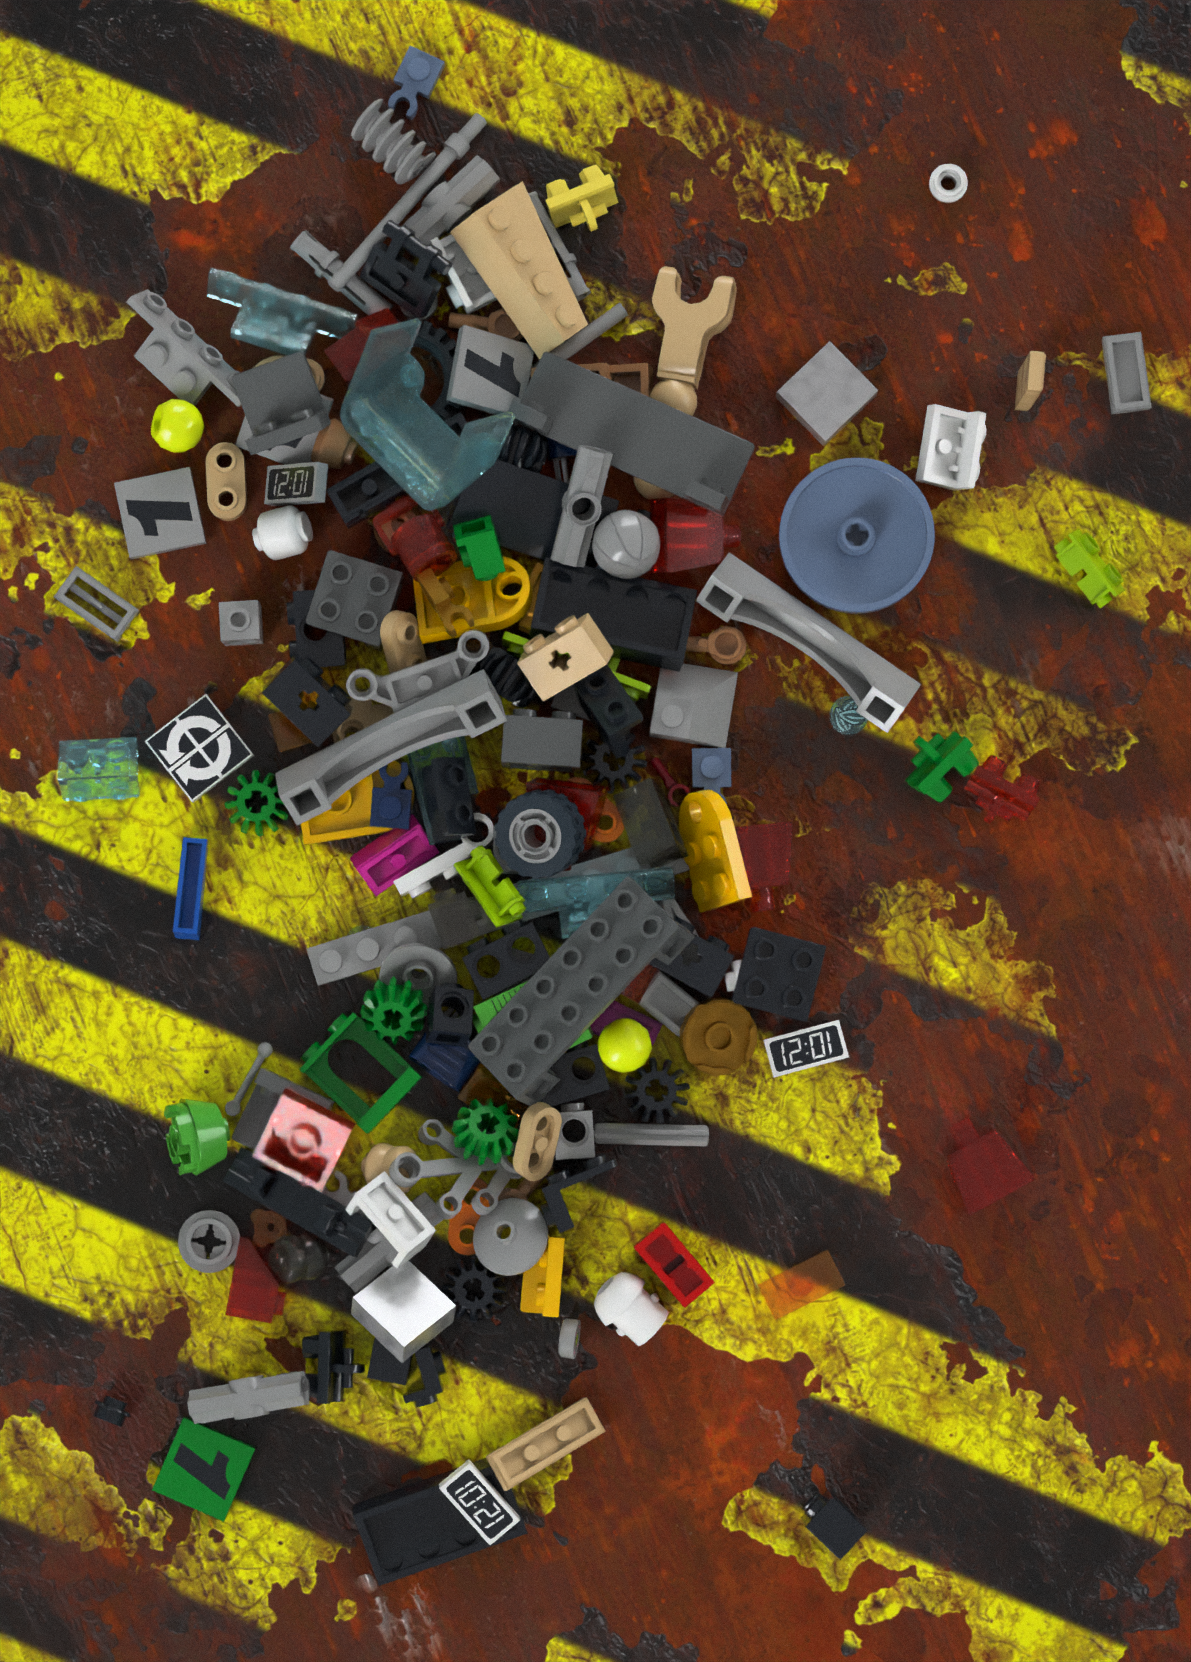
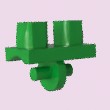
[905,731,979,803]

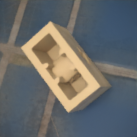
[517,613,614,701]

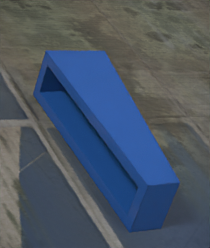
[173,837,208,940]

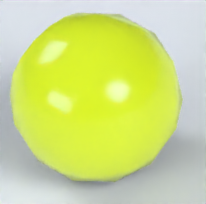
[151,399,205,453]
[597,1018,652,1073]

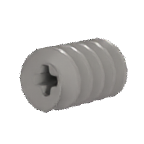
[351,99,436,184]

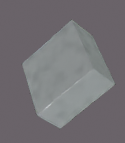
[776,341,878,446]
[351,1260,456,1363]

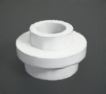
[929,164,968,203]

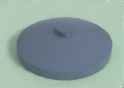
[779,458,935,614]

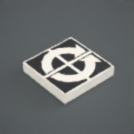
[145,694,254,803]

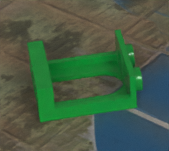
[299,1012,423,1134]

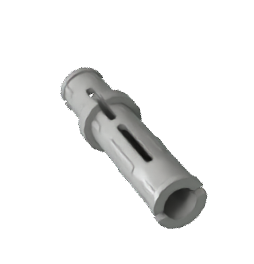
[528,191,591,301]
[290,230,393,324]

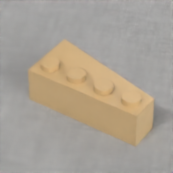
[450,181,588,359]

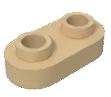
[206,442,247,521]
[380,610,427,673]
[513,1102,562,1181]

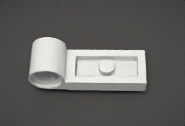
[393,813,493,899]

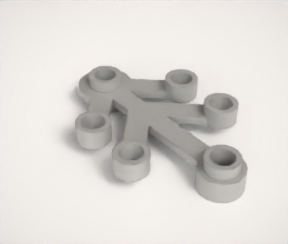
[389,1119,522,1220]

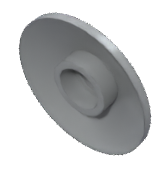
[379,943,457,1006]
[473,1198,549,1276]

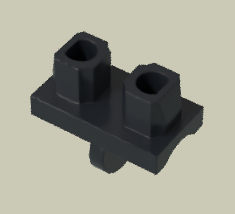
[302,1330,365,1404]

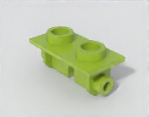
[1054,529,1125,609]
[454,845,526,928]

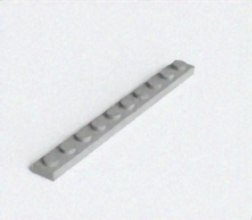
[306,833,690,986]

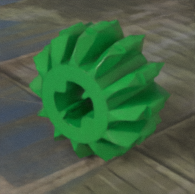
[224,770,289,837]
[360,976,428,1045]
[452,1097,519,1166]

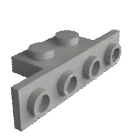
[126,289,241,407]

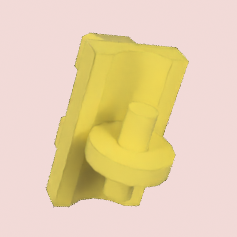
[545,165,619,232]

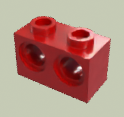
[633,1221,715,1308]

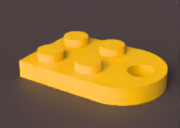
[412,556,533,644]
[301,760,415,845]
[679,790,752,913]

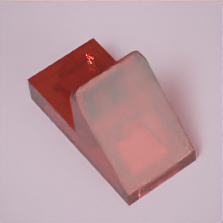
[324,307,410,385]

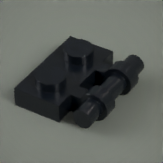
[359,220,452,319]

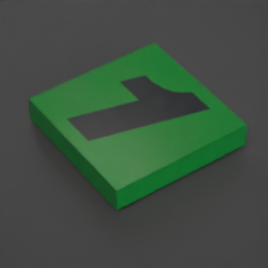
[152,1417,256,1522]

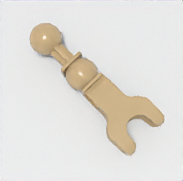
[634,266,737,501]

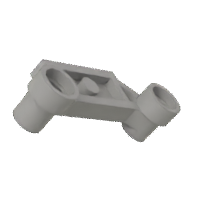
[346,629,489,713]

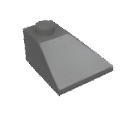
[649,663,738,748]

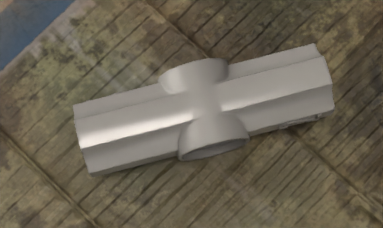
[401,155,500,260]
[550,445,613,567]
[335,1191,443,1293]
[187,1371,311,1424]

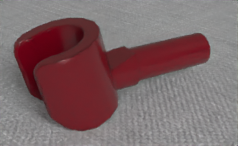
[650,756,691,807]

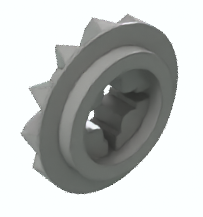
[178,1210,241,1273]

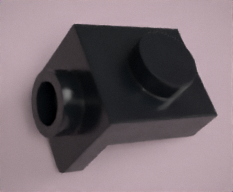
[403,1344,447,1408]

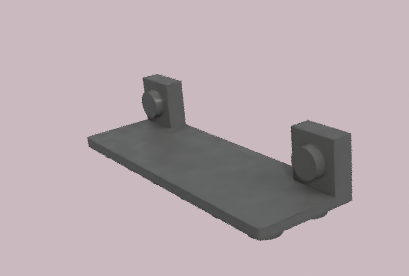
[507,352,755,516]
[468,877,695,1106]

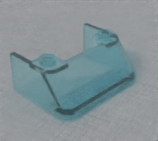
[340,318,516,511]

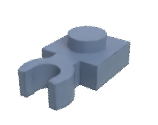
[388,46,445,120]
[692,748,731,804]

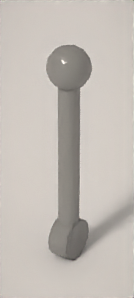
[225,1042,273,1116]

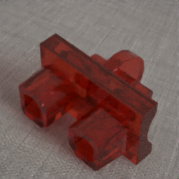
[964,755,1040,824]

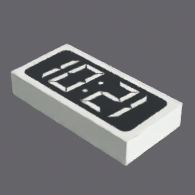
[763,1020,849,1078]
[439,1459,520,1545]

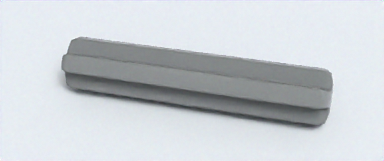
[594,1123,709,1146]

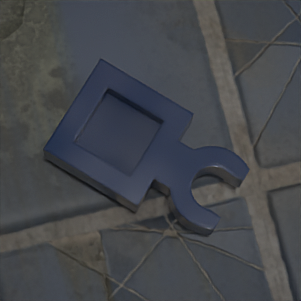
[370,762,413,830]

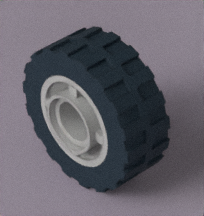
[494,789,586,879]

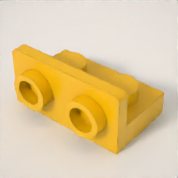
[520,1235,565,1317]

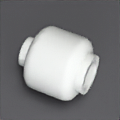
[252,505,313,560]

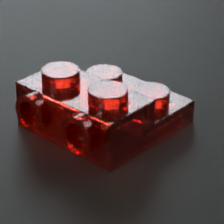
[252,1088,356,1192]

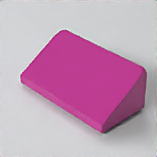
[350,815,439,896]

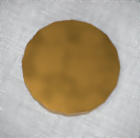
[680,997,757,1076]

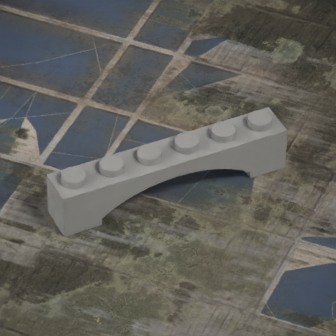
[695,552,921,733]
[275,669,507,825]

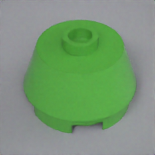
[164,1098,230,1176]

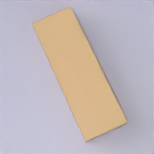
[1015,351,1046,411]
[485,1397,606,1491]

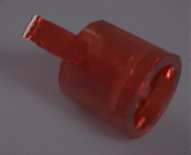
[372,490,457,582]

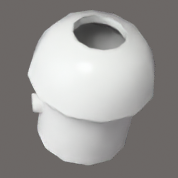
[594,1272,669,1346]

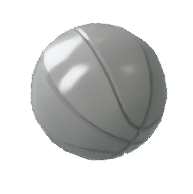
[592,510,661,579]

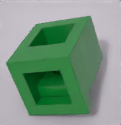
[453,515,506,581]

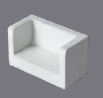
[345,1171,436,1269]

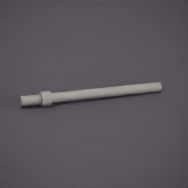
[328,113,487,292]

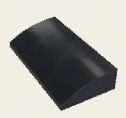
[446,452,619,568]
[528,557,697,672]
[353,1458,528,1586]

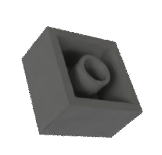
[501,709,583,773]

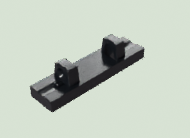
[222,1147,375,1258]

